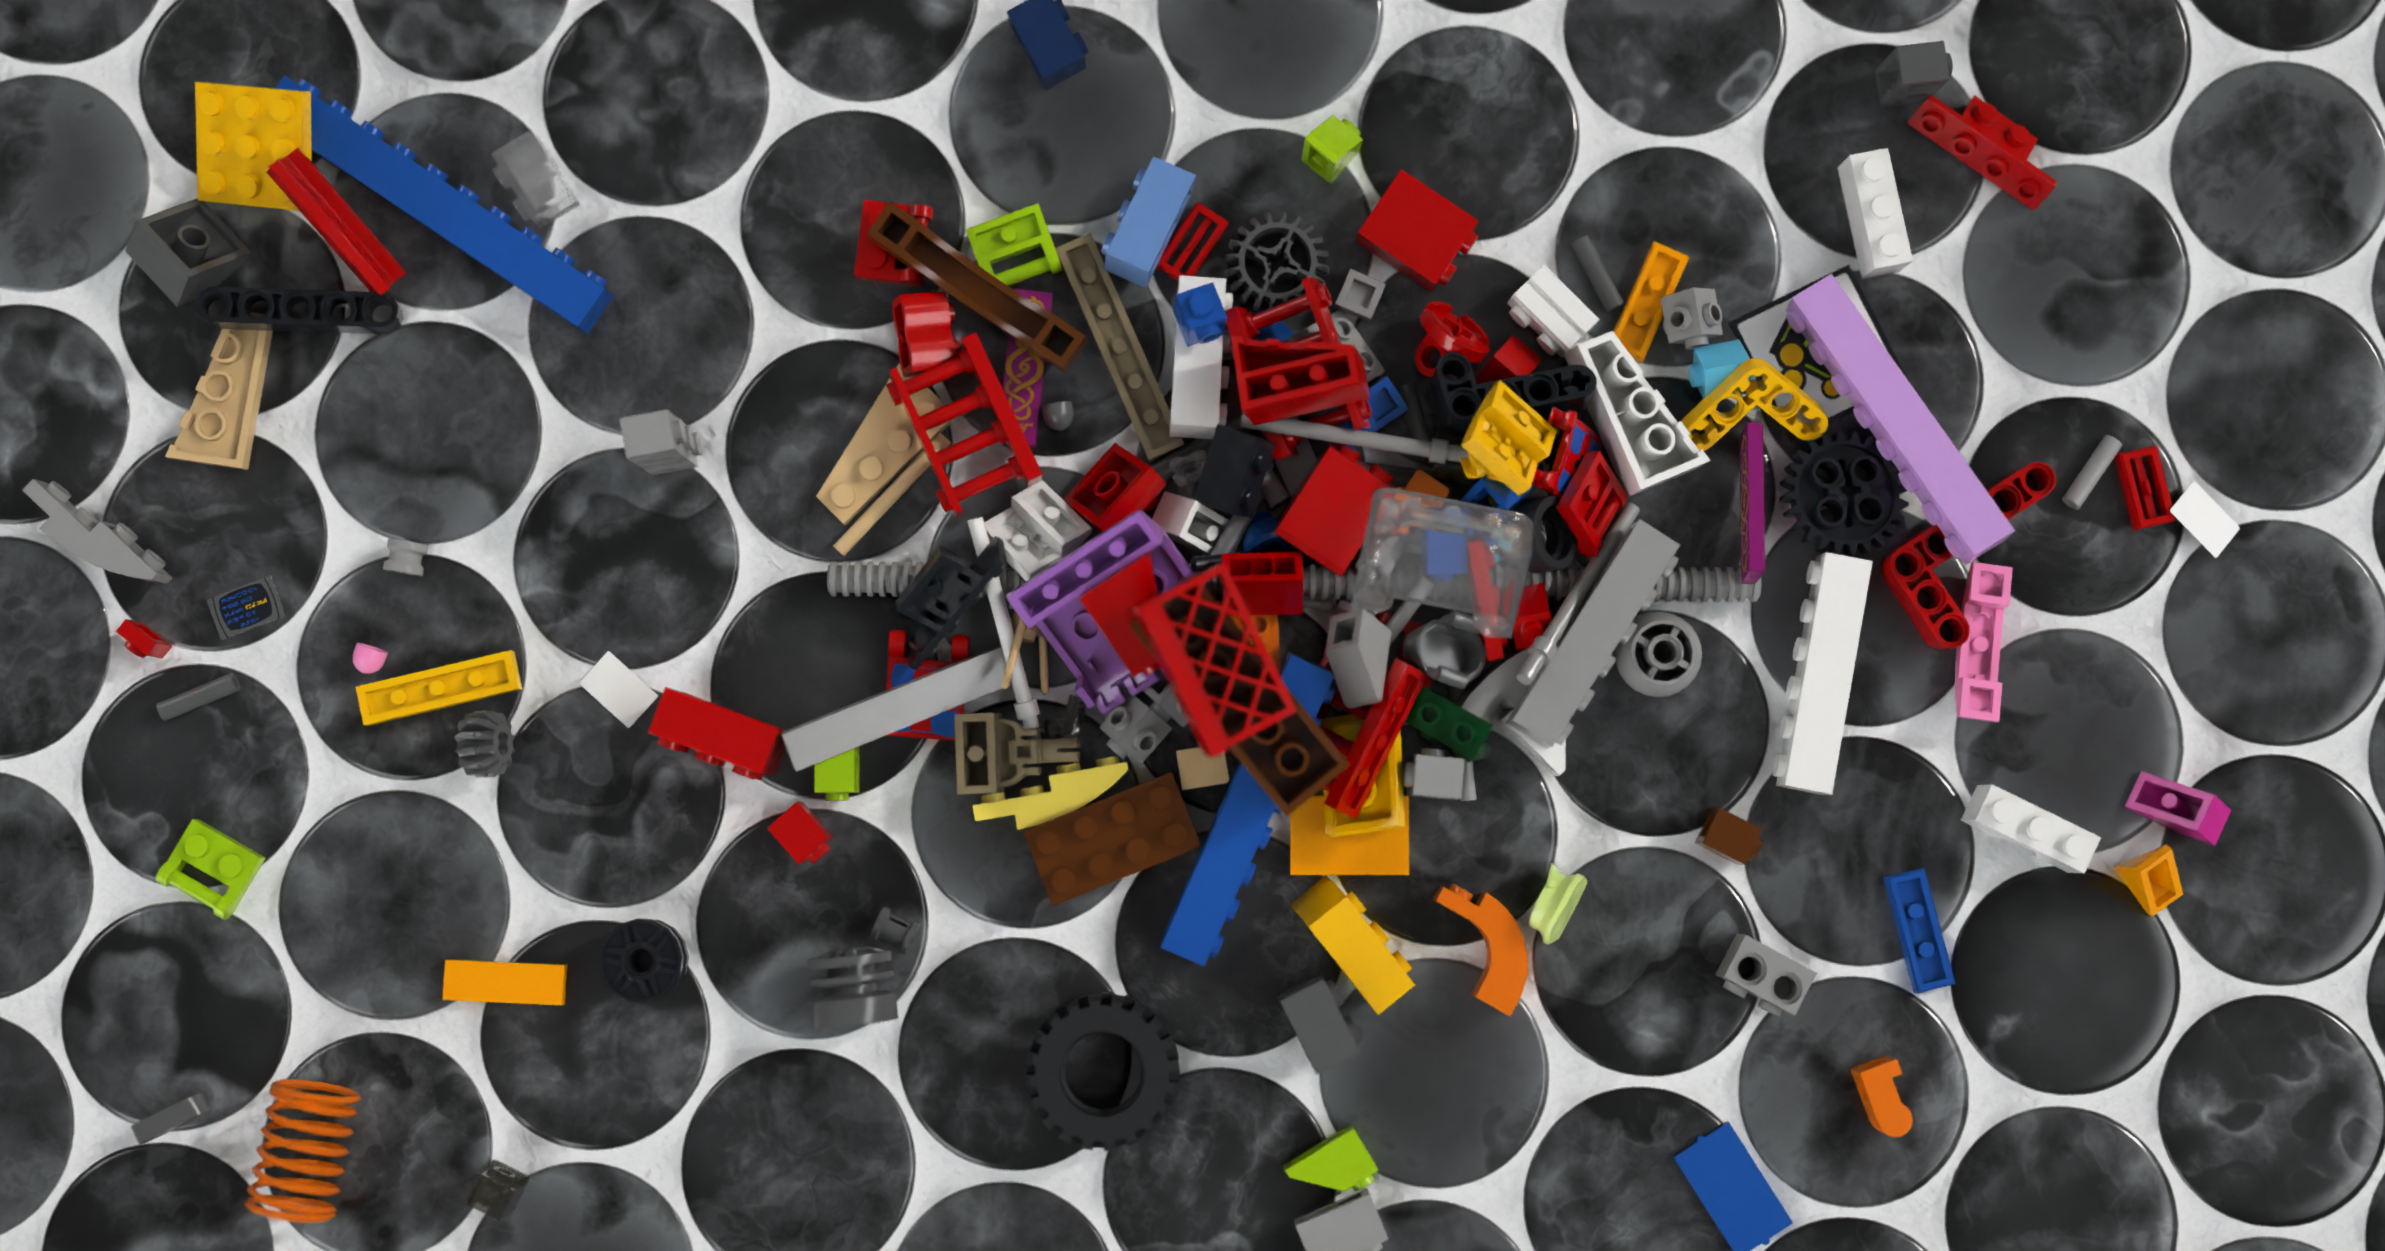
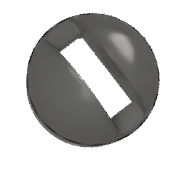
[1041,401,1074,430]

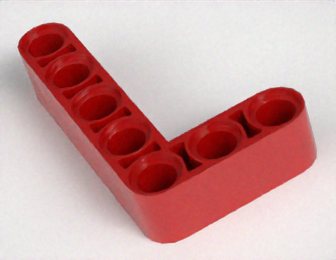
[1879,462,2056,651]

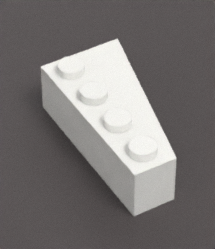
[1565,331,1711,497]

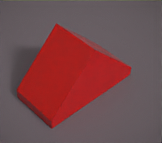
[1475,335,1543,384]

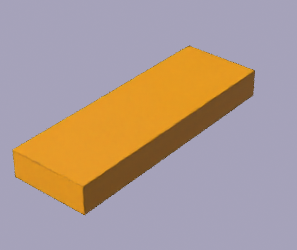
[1613,241,1689,364]
[442,959,568,1005]

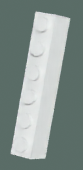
[1773,552,1873,795]

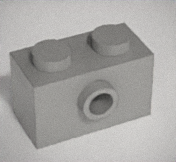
[1402,748,1465,800]

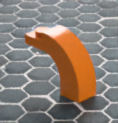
[1432,883,1528,1016]

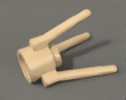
[999,609,1049,695]

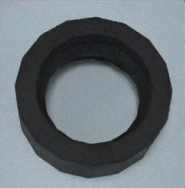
[1509,495,1577,573]

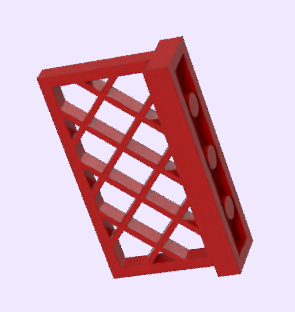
[266,147,406,296]
[1132,563,1297,758]

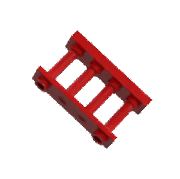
[1225,277,1372,461]
[886,332,1043,519]
[1316,648,1427,819]

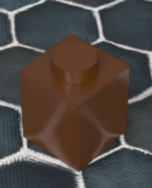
[1695,808,1763,865]

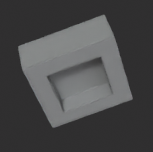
[1334,269,1386,322]

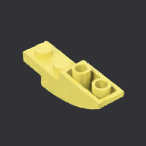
[973,756,1129,830]

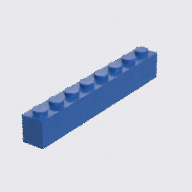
[1160,652,1337,966]

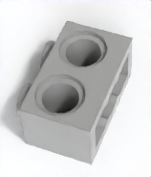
[1715,933,1817,1018]

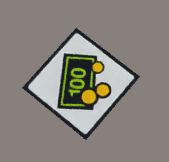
[1728,265,1909,443]

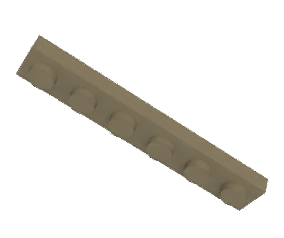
[1055,233,1185,462]

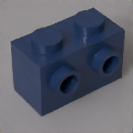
[1006,0,1089,90]

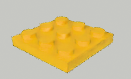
[195,82,312,211]

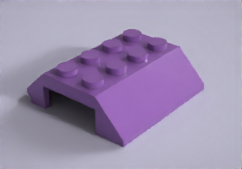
[1006,509,1196,715]

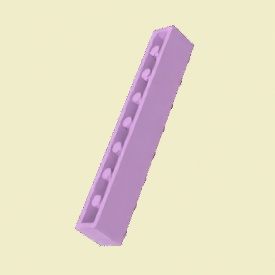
[1786,273,2015,565]

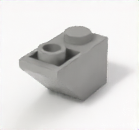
[1326,609,1391,709]

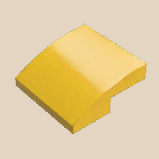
[1461,380,1557,496]

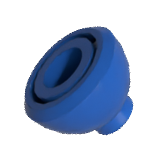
[1242,511,1294,552]

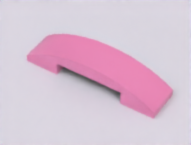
[1955,562,2013,723]

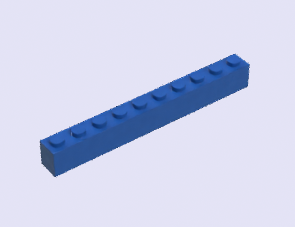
[276,75,614,334]

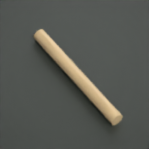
[833,433,951,556]

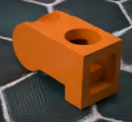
[1850,1055,1913,1137]

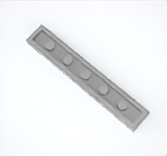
[780,645,1012,772]

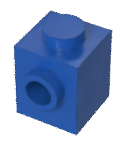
[1173,282,1227,347]

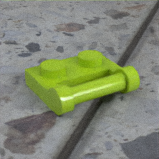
[965,203,1063,286]
[155,819,266,920]

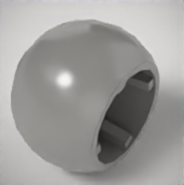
[1615,612,1702,697]

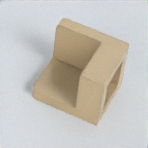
[1176,747,1229,791]

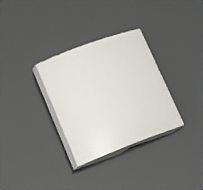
[984,480,1092,582]

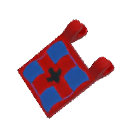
[1532,407,1603,498]
[886,629,970,741]

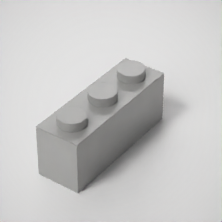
[619,409,702,475]

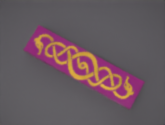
[997,289,1053,448]
[1739,422,1765,584]

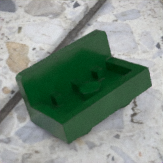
[1405,688,1493,762]

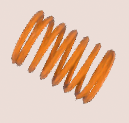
[244,1079,362,1223]

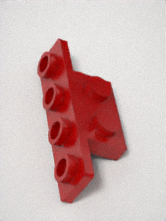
[1908,95,2057,210]

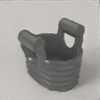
[1403,610,1486,689]

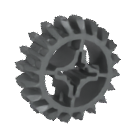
[1225,212,1330,313]

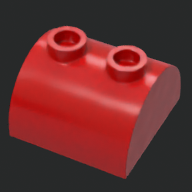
[1063,443,1167,534]

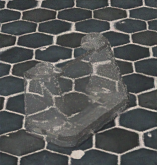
[1351,488,1534,638]

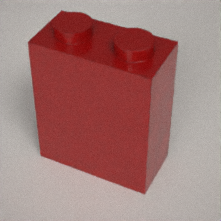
[1355,169,1479,293]

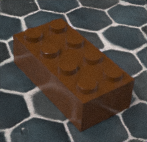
[1023,772,1201,906]

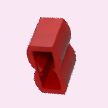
[892,291,961,377]

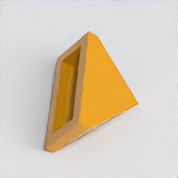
[2114,844,2183,917]

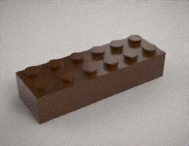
[1129,571,1350,817]

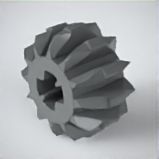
[454,710,515,777]

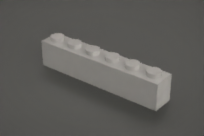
[1506,519,1680,749]

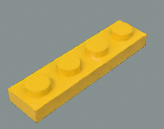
[356,650,522,726]

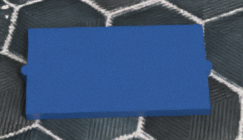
[1672,1121,1793,1251]

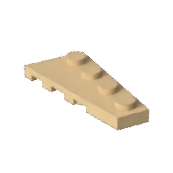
[165,312,273,470]
[816,363,956,526]

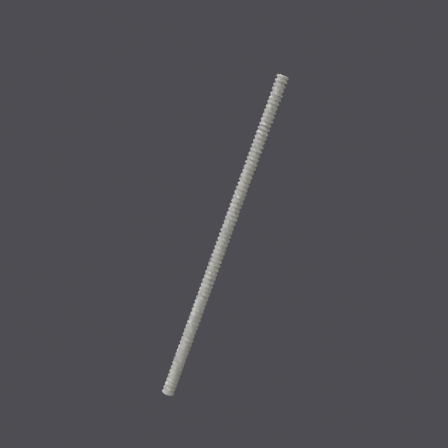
[827,561,1762,602]

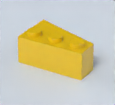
[1290,875,1415,1015]

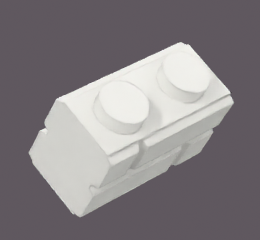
[1507,265,1600,358]

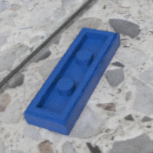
[1883,868,1956,993]

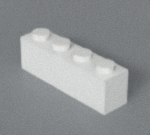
[1169,275,1233,439]

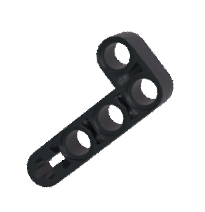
[1431,353,1597,437]

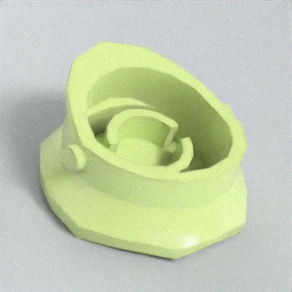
[1529,863,1587,945]

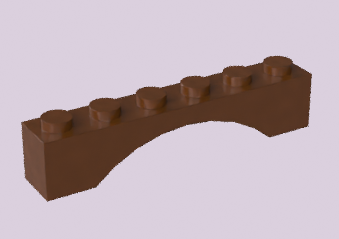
[867,201,1088,375]

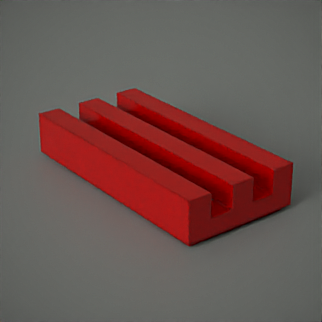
[1156,201,1229,282]
[2115,445,2177,531]

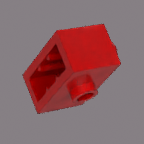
[1222,552,1304,616]

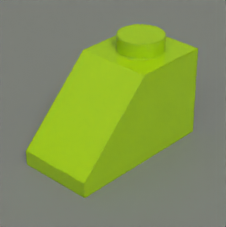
[1301,115,1363,185]
[1283,1124,1379,1192]

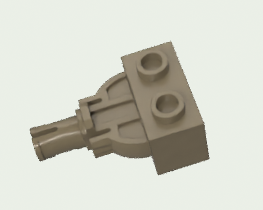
[954,713,1081,795]

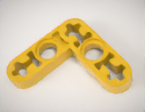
[1681,358,1828,451]

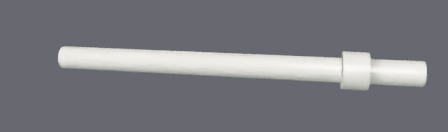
[967,517,1043,740]

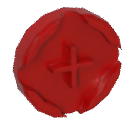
[1415,301,1491,377]

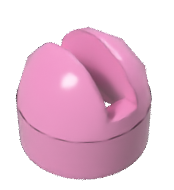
[353,643,388,674]

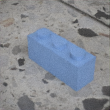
[1101,156,1196,288]

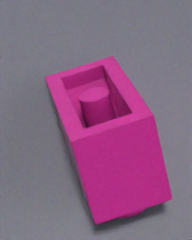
[2125,771,2231,846]

